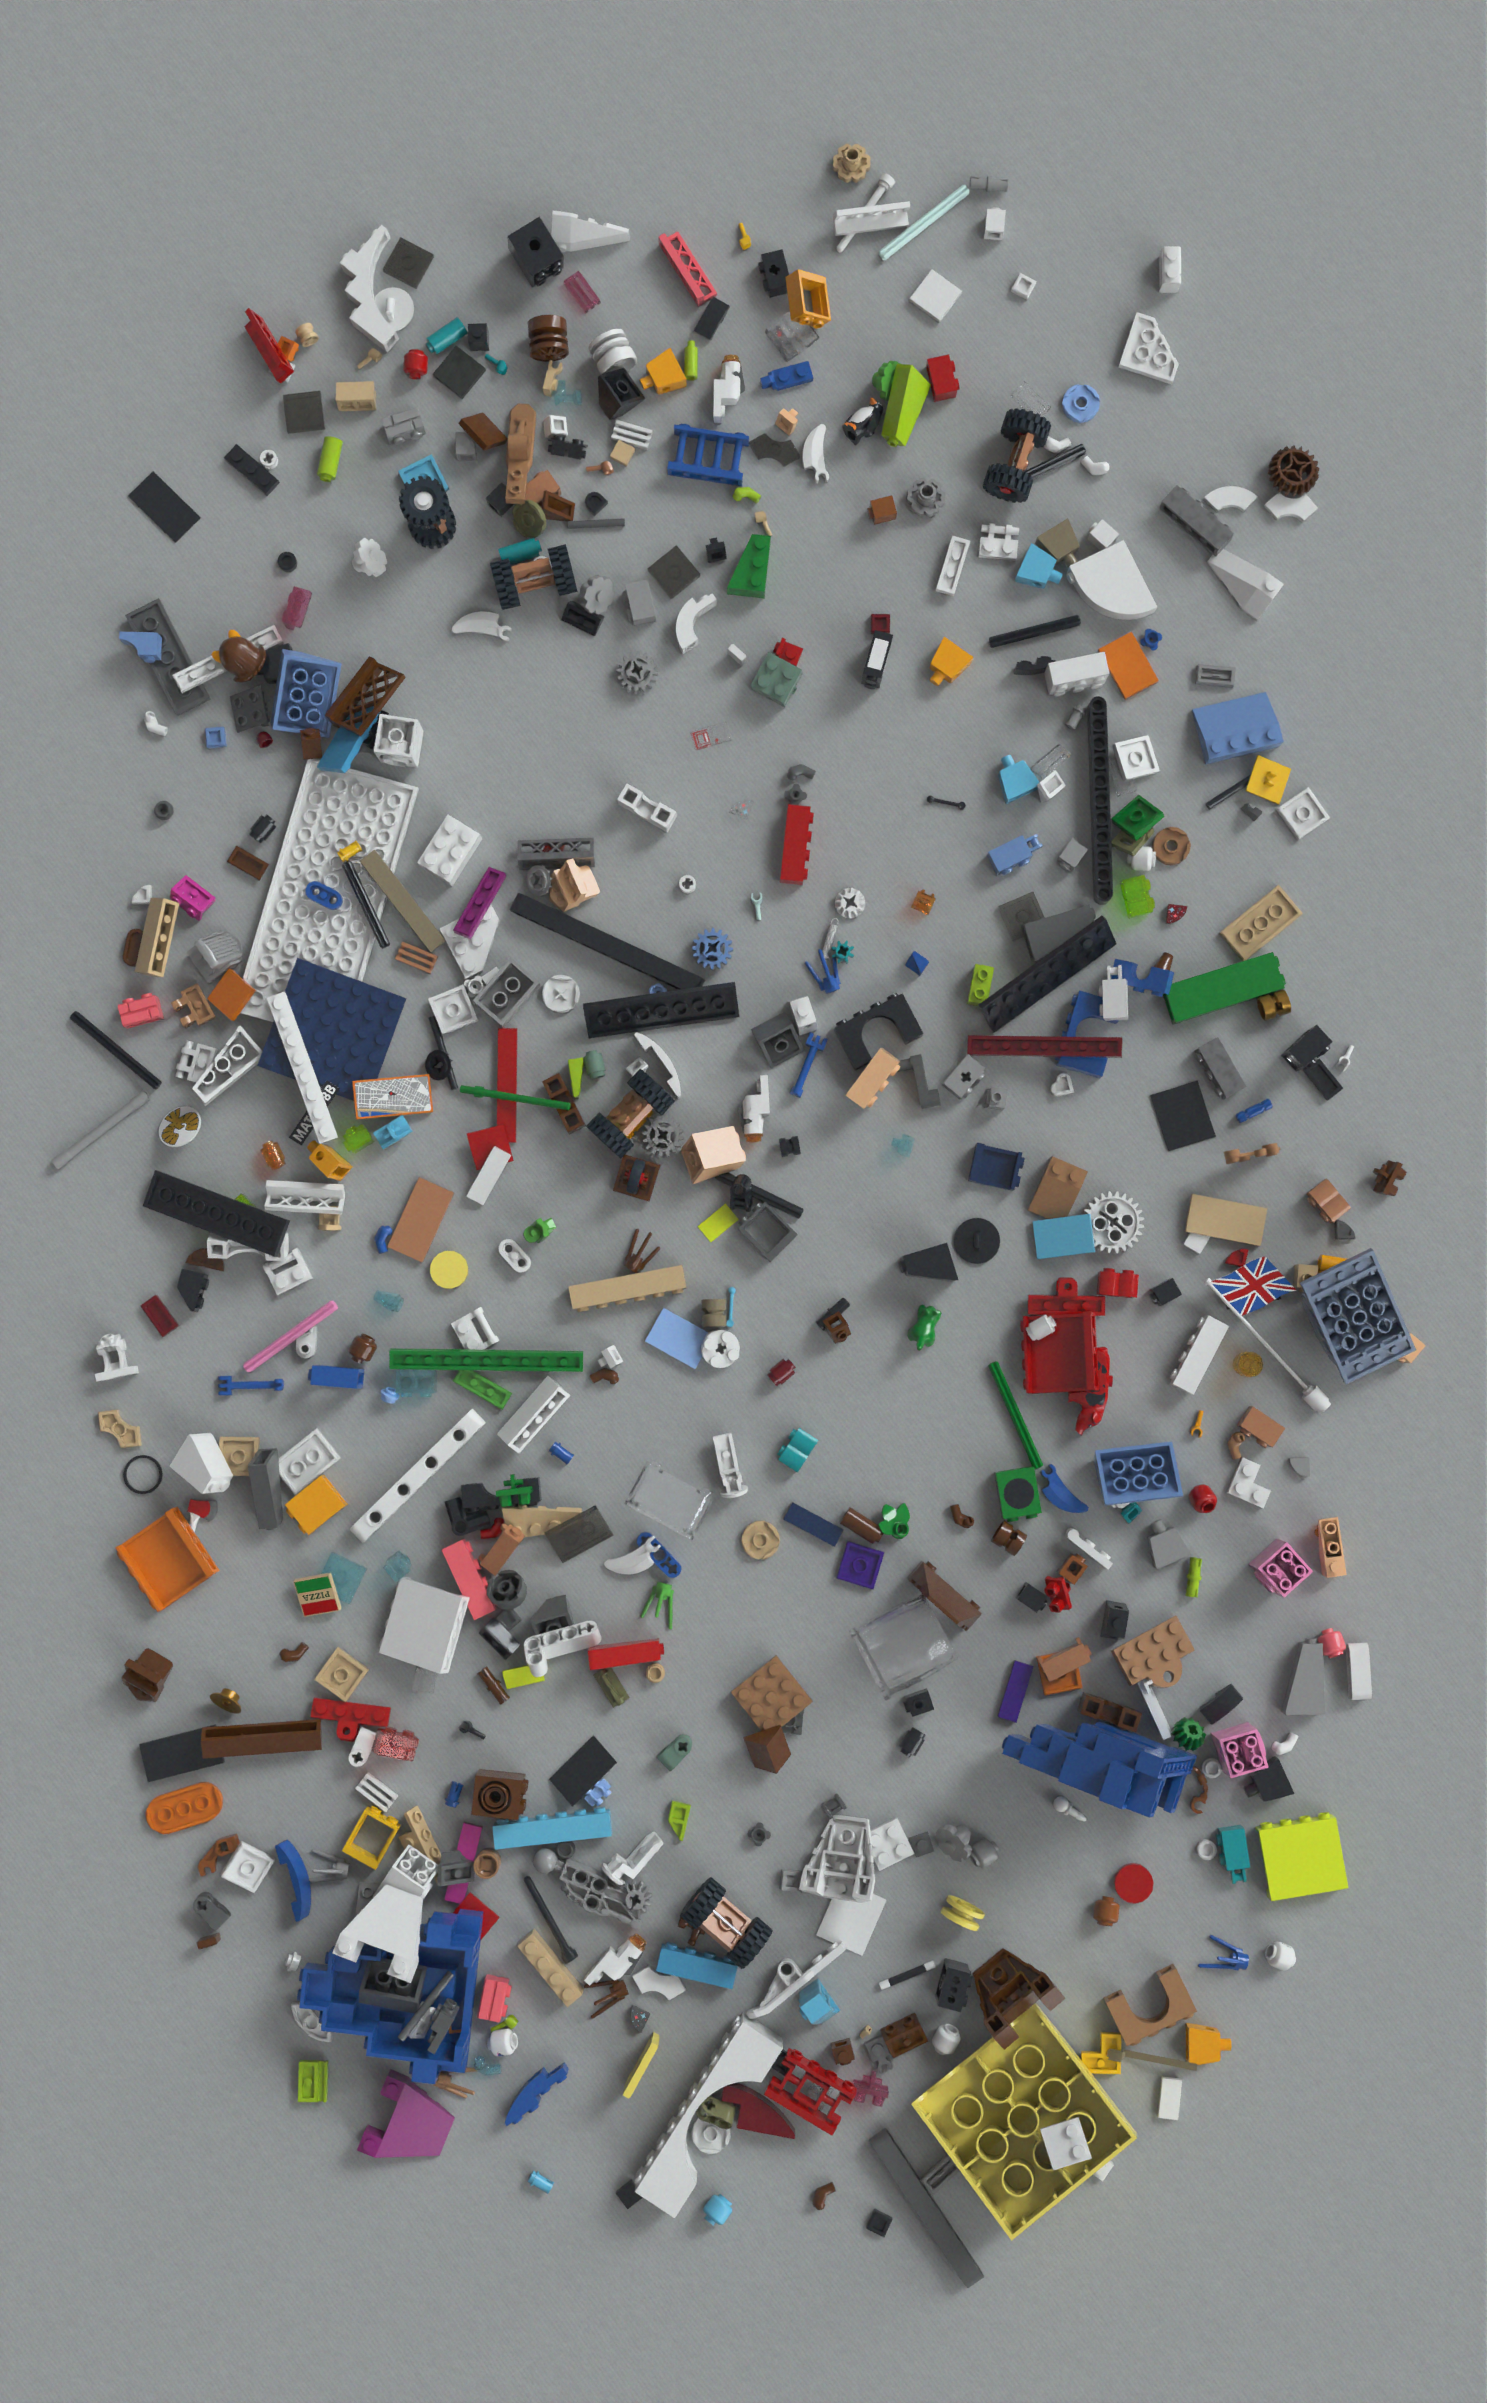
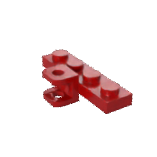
[1027,1277,1106,1316]
[310,1698,391,1742]

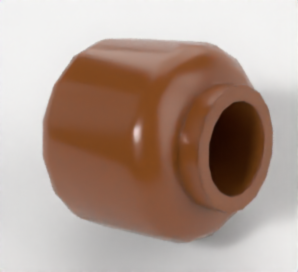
[1093,1896,1120,1927]

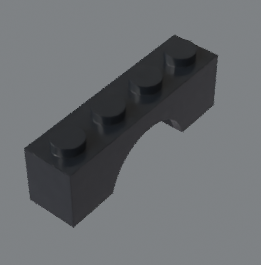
[461,1477,542,1512]

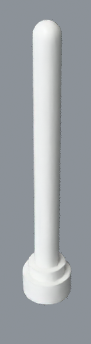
[836,173,895,253]

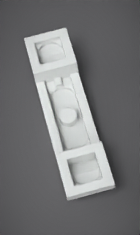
[634,1032,681,1099]

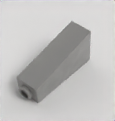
[1282,1638,1325,1715]

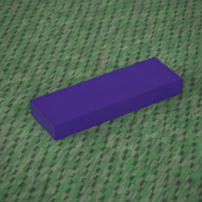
[997,1660,1034,1723]

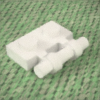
[978,523,1019,561]
[175,1040,218,1083]

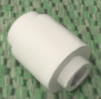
[1026,1315,1056,1341]

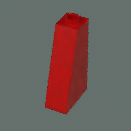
[588,1638,664,1670]

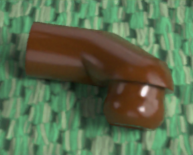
[590,1368,619,1384]
[950,1504,974,1528]
[279,1642,309,1662]

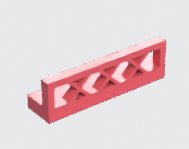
[658,231,717,307]

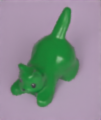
[907,1304,942,1351]

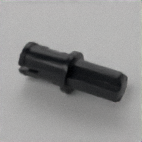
[816,1298,850,1331]

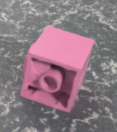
[1249,1539,1313,1598]
[1211,1722,1268,1778]

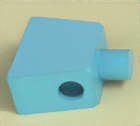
[1015,543,1063,589]
[998,755,1039,804]

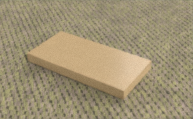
[1219,885,1303,961]
[1184,1194,1267,1246]

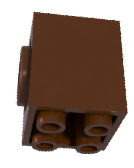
[471,1769,529,1820]

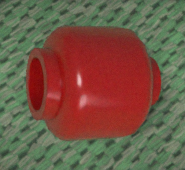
[403,349,428,380]
[1188,1484,1218,1513]

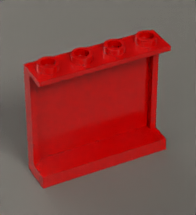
[1020,1312,1099,1394]

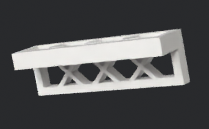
[832,201,910,236]
[265,1180,345,1214]

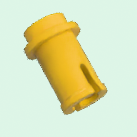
[337,840,363,862]

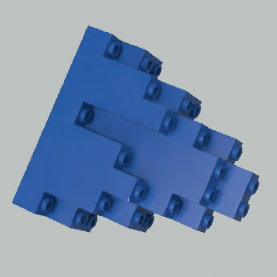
[1002,1722,1197,1818]
[297,1909,484,2084]

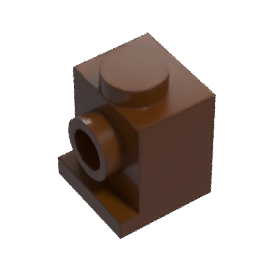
[823,1311,851,1344]
[831,2038,855,2066]

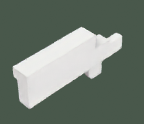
[1137,1679,1172,1740]

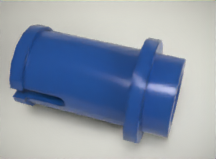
[549,1442,574,1465]
[444,1781,464,1808]

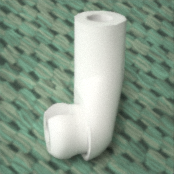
[1044,436,1071,454]
[1271,1732,1299,1755]

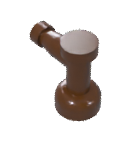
[678,1917,705,1946]

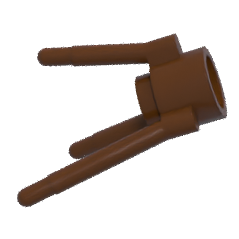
[624,1228,660,1273]
[584,1979,629,2019]

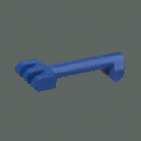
[790,1032,828,1098]
[218,1376,284,1395]

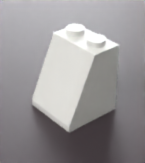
[170,1433,233,1494]

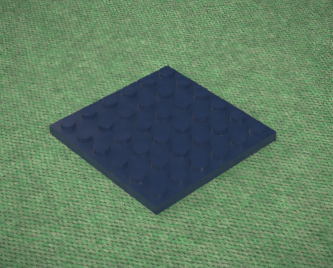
[257,958,407,1101]

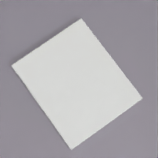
[816,1894,886,1956]

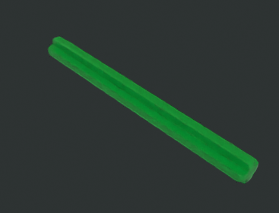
[988,1361,1043,1469]

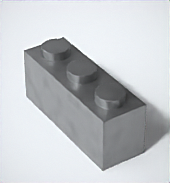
[1195,1037,1247,1100]

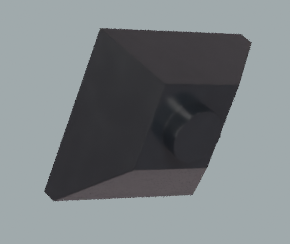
[598,368,645,420]

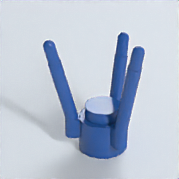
[805,949,841,994]
[1198,1935,1249,1970]

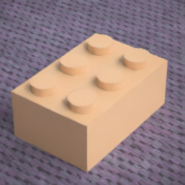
[846,1048,900,1109]

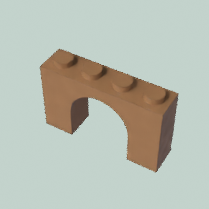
[1103,1964,1197,2046]

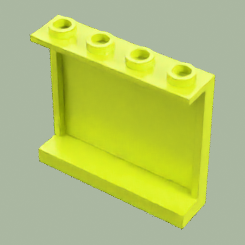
[1255,1812,1348,1901]

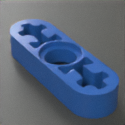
[637,1532,681,1578]

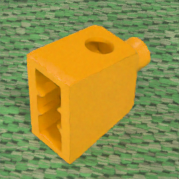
[639,348,687,395]
[929,637,974,686]
[307,1140,353,1181]
[1185,2023,1232,2065]

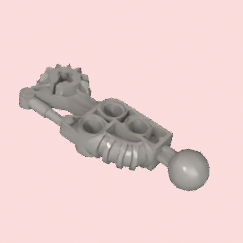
[533,1849,652,1929]

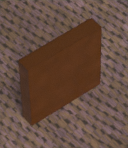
[458,412,508,451]

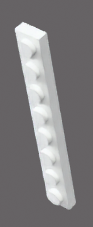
[266,992,338,1144]

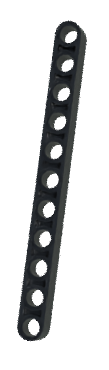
[1087,696,1113,905]
[510,893,705,990]

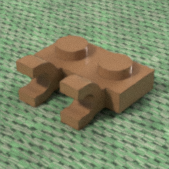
[171,983,216,1029]

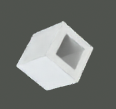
[984,207,1006,240]
[1087,519,1119,551]

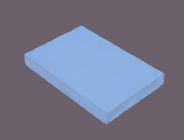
[645,1308,708,1369]

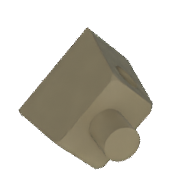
[1035,518,1080,568]

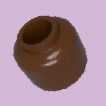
[348,1333,377,1364]

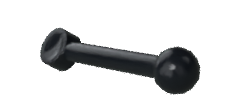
[927,796,966,810]

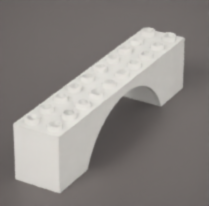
[634,2012,783,2218]

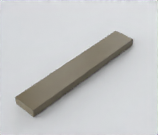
[359,850,446,953]

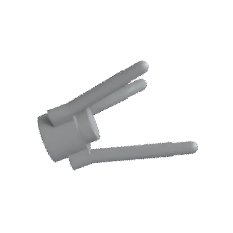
[309,1849,349,1882]

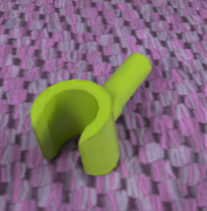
[490,2015,519,2032]

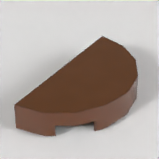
[186,1248,224,1272]

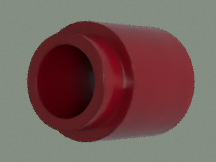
[767,1359,796,1386]

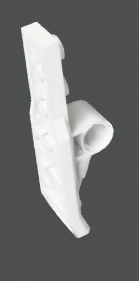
[746,1941,846,2019]

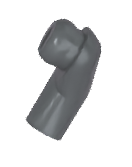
[787,764,816,781]

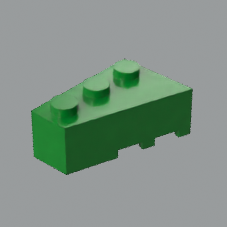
[727,534,771,599]

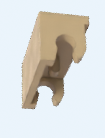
[336,381,376,411]

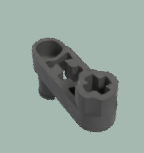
[898,1054,941,1109]

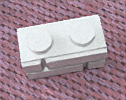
[1159,246,1181,293]

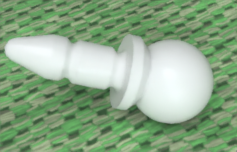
[1053,1796,1087,1821]

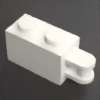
[1099,965,1129,1021]

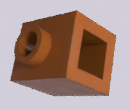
[867,495,897,525]

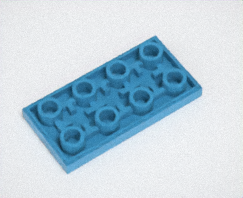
[317,705,380,773]

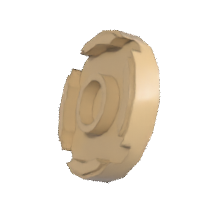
[742,1521,780,1559]

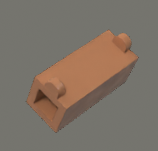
[478,1524,526,1576]
[1037,1637,1092,1682]

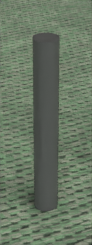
[568,518,625,529]

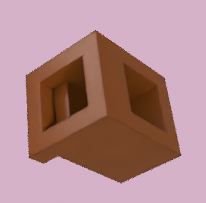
[1056,1553,1088,1585]

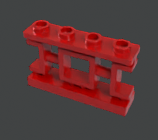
[764,2048,857,2136]

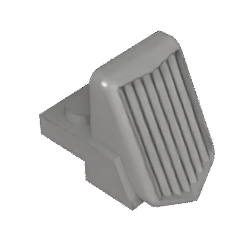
[186,930,243,983]

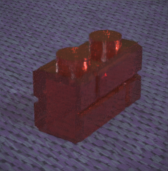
[372,1726,419,1762]

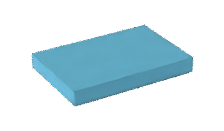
[1033,1214,1095,1259]

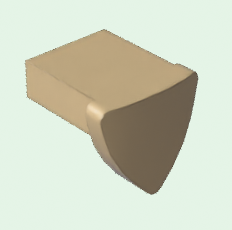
[318,1206,341,1231]

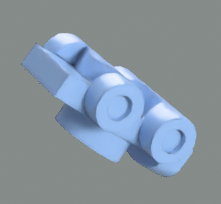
[584,1778,611,1807]

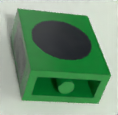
[994,1466,1042,1522]

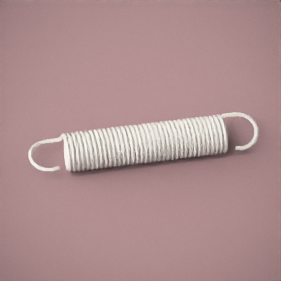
[820,918,838,965]

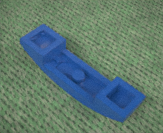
[275,1840,311,1922]

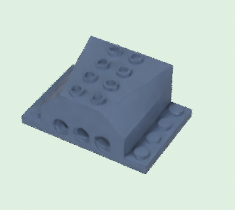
[1300,1248,1416,1384]

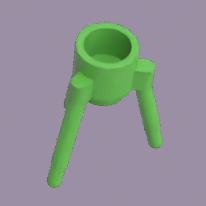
[640,1582,674,1630]

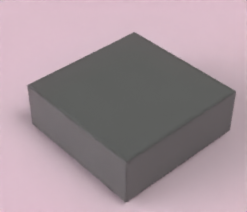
[495,1609,522,1632]

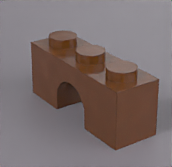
[542,1073,586,1135]
[1077,1692,1142,1732]

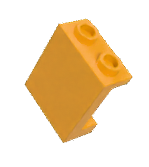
[285,1475,348,1535]

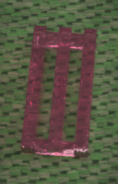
[563,271,601,314]

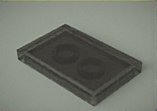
[545,1505,614,1563]

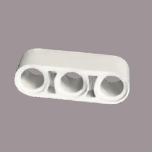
[1346,1642,1372,1700]

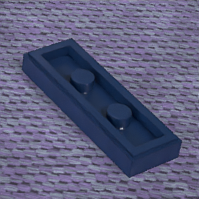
[784,1502,844,1547]

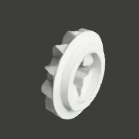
[835,887,865,918]

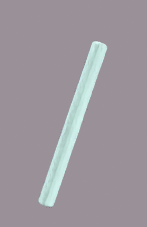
[879,185,969,260]

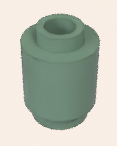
[583,1050,606,1079]

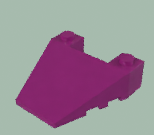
[357,2069,455,2158]

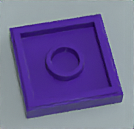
[836,1541,885,1590]

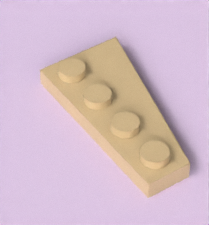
[502,1505,585,1538]

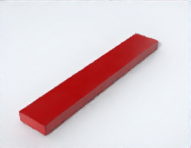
[497,1028,518,1143]

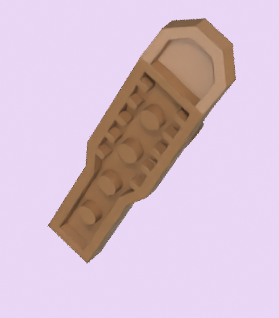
[505,403,536,504]

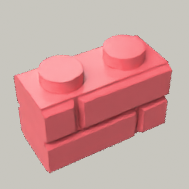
[118,993,164,1029]
[477,1974,512,2022]

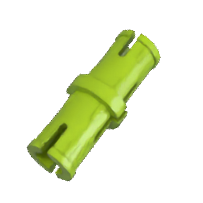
[1185,1557,1202,1598]

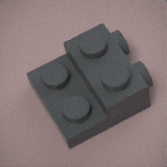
[427,1998,460,2054]

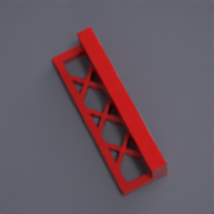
[244,308,294,383]

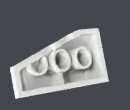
[551,211,630,252]
[1207,549,1284,621]

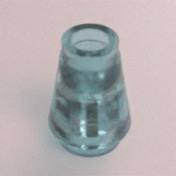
[374,1290,404,1312]

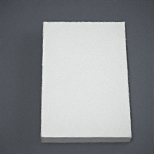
[279,1428,341,1495]

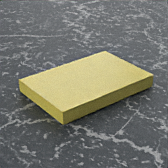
[623,2032,660,2099]

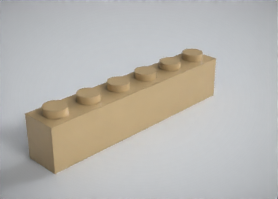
[568,1265,687,1312]

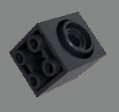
[507,216,564,287]

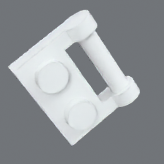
[263,1248,313,1295]
[451,1307,500,1350]

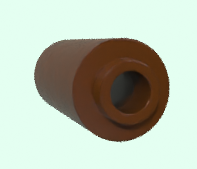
[840,1507,884,1544]

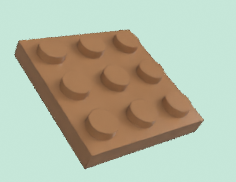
[731,1655,813,1731]

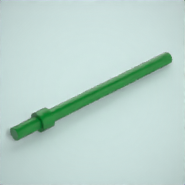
[460,1085,571,1110]

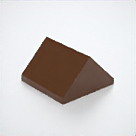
[743,1725,791,1774]

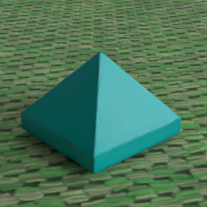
[1121,1502,1142,1524]

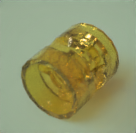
[1233,1352,1263,1377]

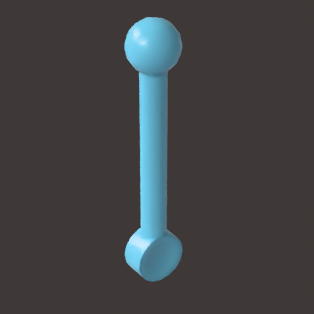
[726,1287,736,1327]

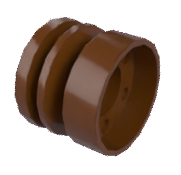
[527,315,569,362]

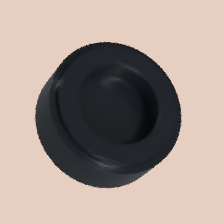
[277,552,297,572]

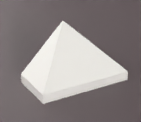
[1037,770,1066,803]

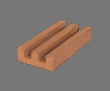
[395,941,438,974]

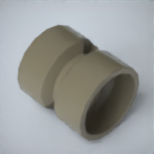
[701,1299,726,1327]

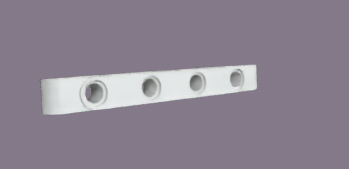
[349,1409,486,1543]

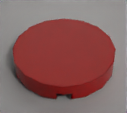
[1114,1863,1154,1904]

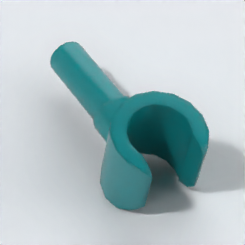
[485,354,508,375]

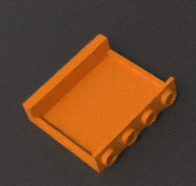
[115,1507,220,1612]

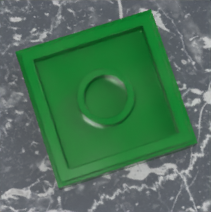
[1111,795,1165,841]

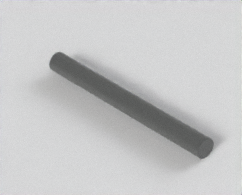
[398,1971,454,2042]

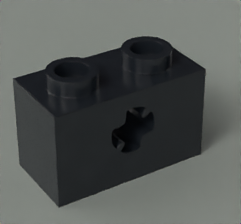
[758,249,789,298]

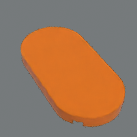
[146,1782,223,1834]

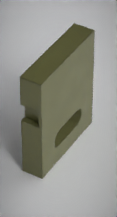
[1111,827,1155,856]

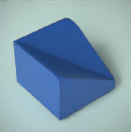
[905,951,929,976]

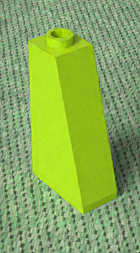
[881,364,931,447]

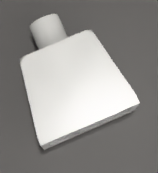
[788,996,817,1036]

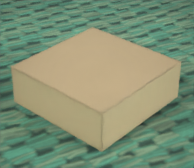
[610,440,635,467]

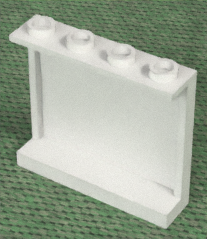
[379,1577,470,1674]

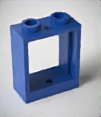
[308,1365,365,1389]

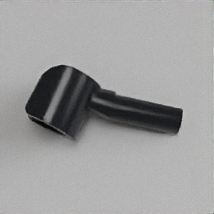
[459,1721,486,1740]

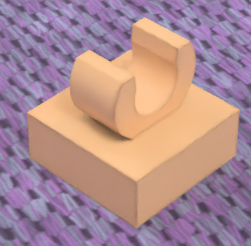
[775,408,798,436]

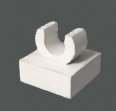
[597,1345,623,1368]

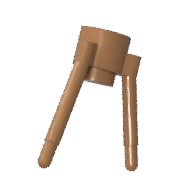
[433,2067,478,2099]

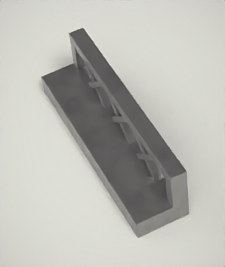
[518,837,595,870]

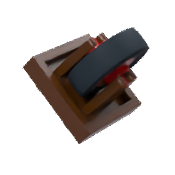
[613,1154,661,1202]

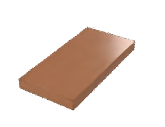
[387,1177,454,1263]

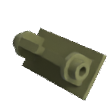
[593,1667,630,1708]

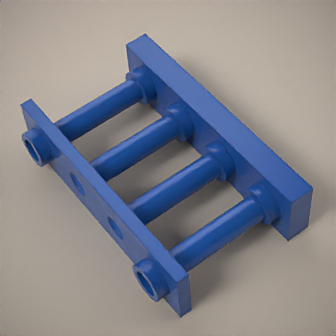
[667,424,749,487]

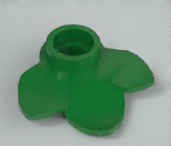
[878,1503,910,1539]

